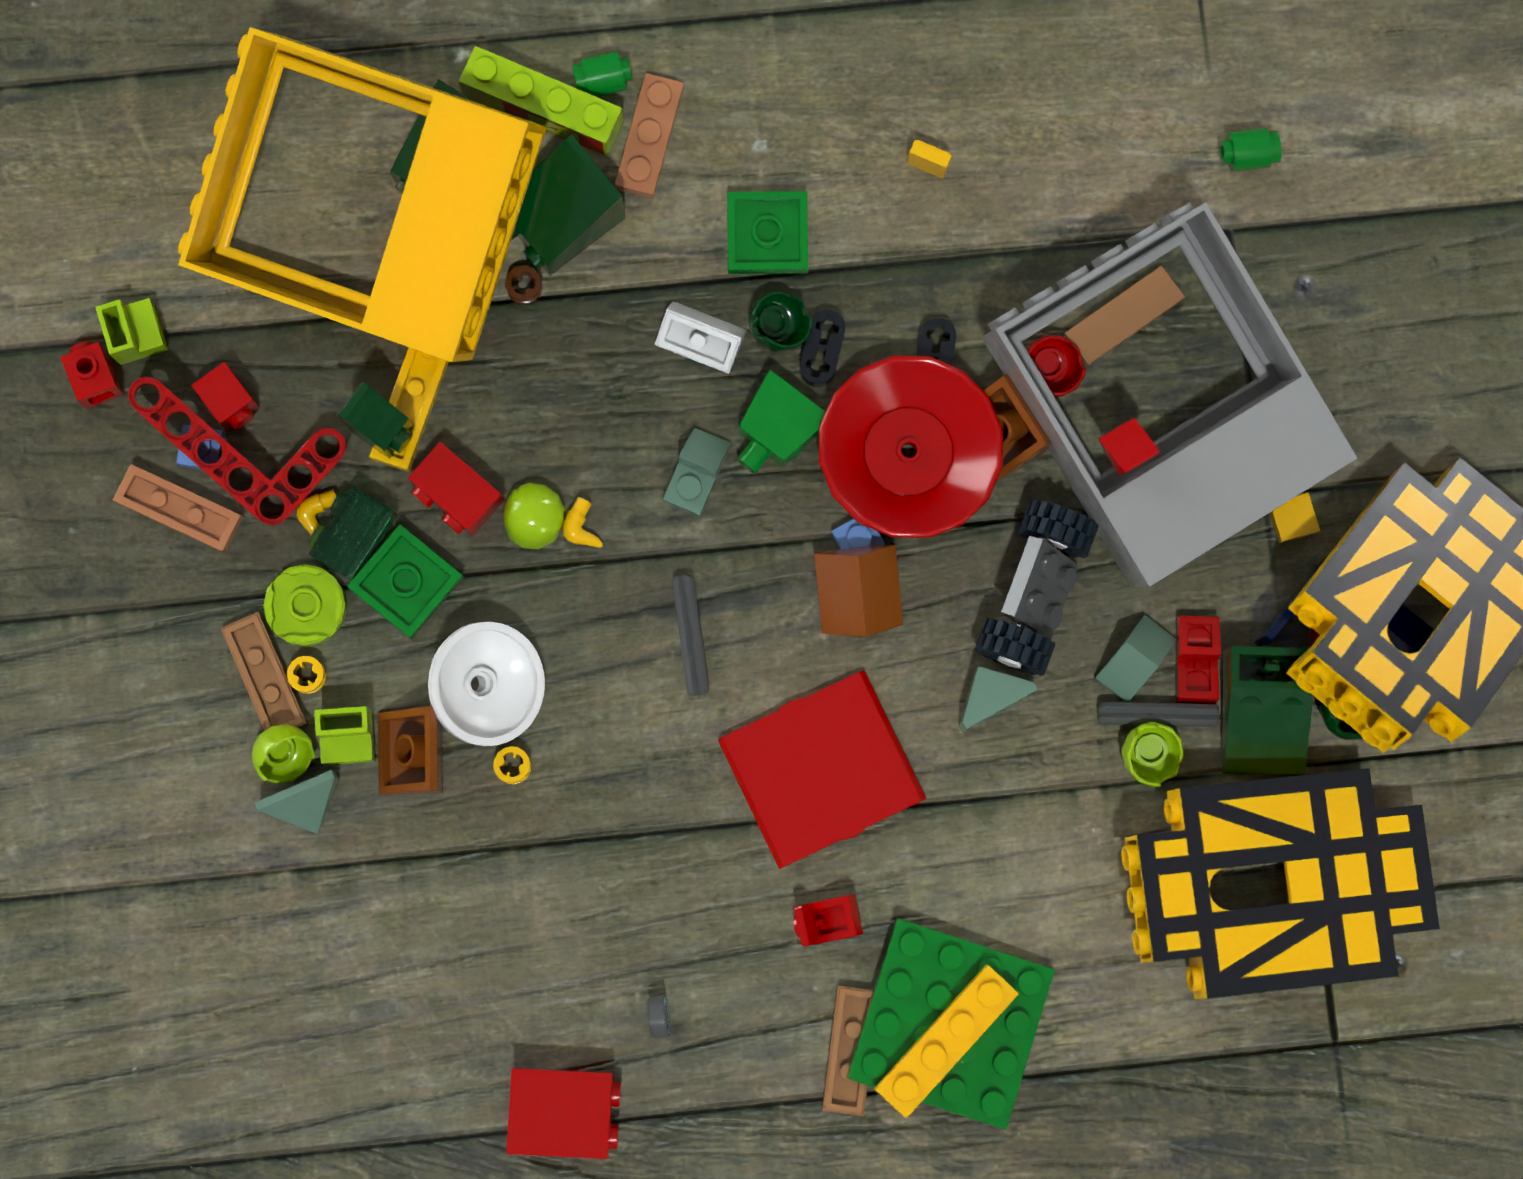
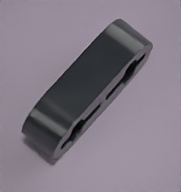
[799,310,845,388]
[916,318,956,365]

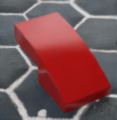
[1176,616,1221,704]

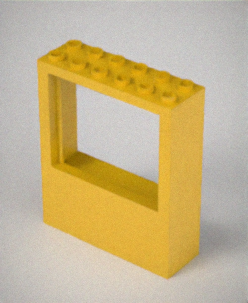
[178,27,547,362]

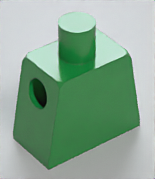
[737,370,826,474]

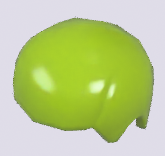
[503,483,565,549]
[1121,722,1184,787]
[252,724,316,784]

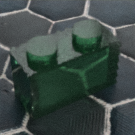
[308,486,398,582]

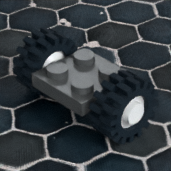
[975,500,1099,676]

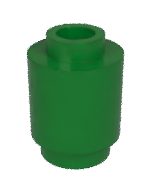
[572,51,632,97]
[1220,128,1281,172]

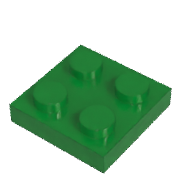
[727,191,808,274]
[347,524,464,640]

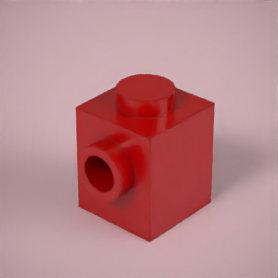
[60,341,124,409]

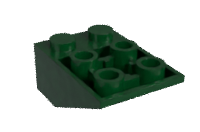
[1222,646,1313,776]

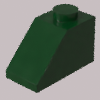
[338,382,413,459]

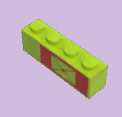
[459,46,624,157]

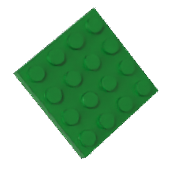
[847,918,1055,1130]

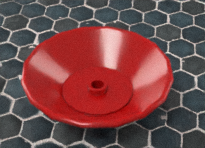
[819,355,1003,538]

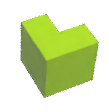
[95,298,168,365]
[314,706,376,766]

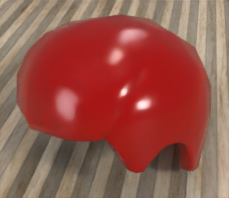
[1027,335,1086,397]

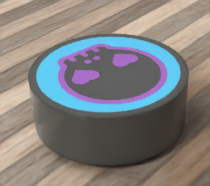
[647,995,670,1038]

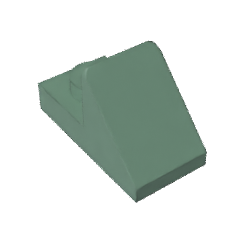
[663,428,732,518]

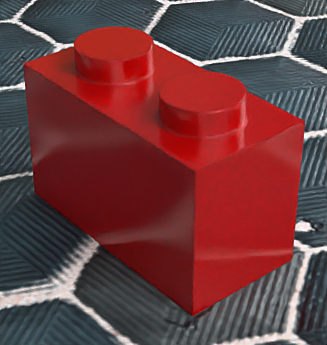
[408,442,504,537]

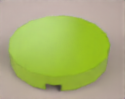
[263,564,347,647]

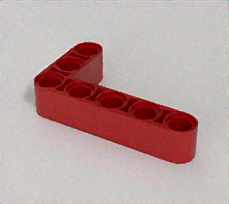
[128,377,346,526]

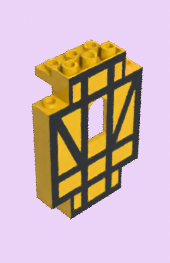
[1286,457,1523,753]
[1121,768,1440,999]

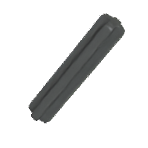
[672,575,709,696]
[1097,702,1220,727]

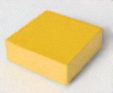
[907,139,952,179]
[1270,493,1320,544]

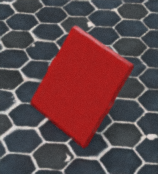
[718,670,927,869]

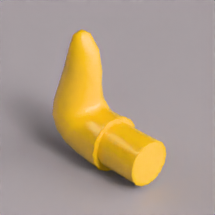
[296,489,339,543]
[562,497,603,548]

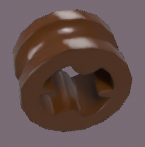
[505,265,542,305]

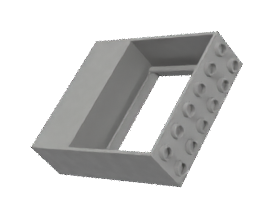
[981,202,1357,587]

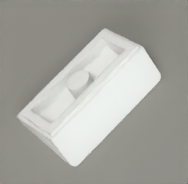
[654,302,746,374]

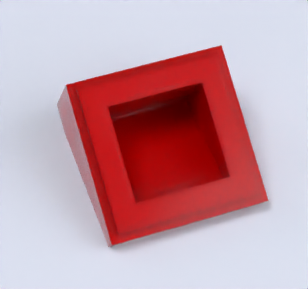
[1098,418,1160,475]

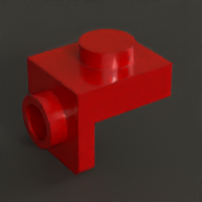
[793,894,863,947]

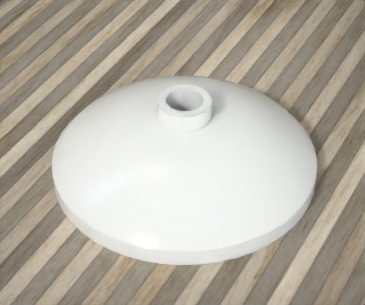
[428,622,545,746]

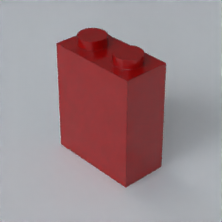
[506,1067,621,1159]

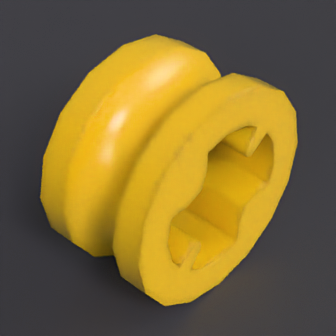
[287,656,327,694]
[493,746,531,785]

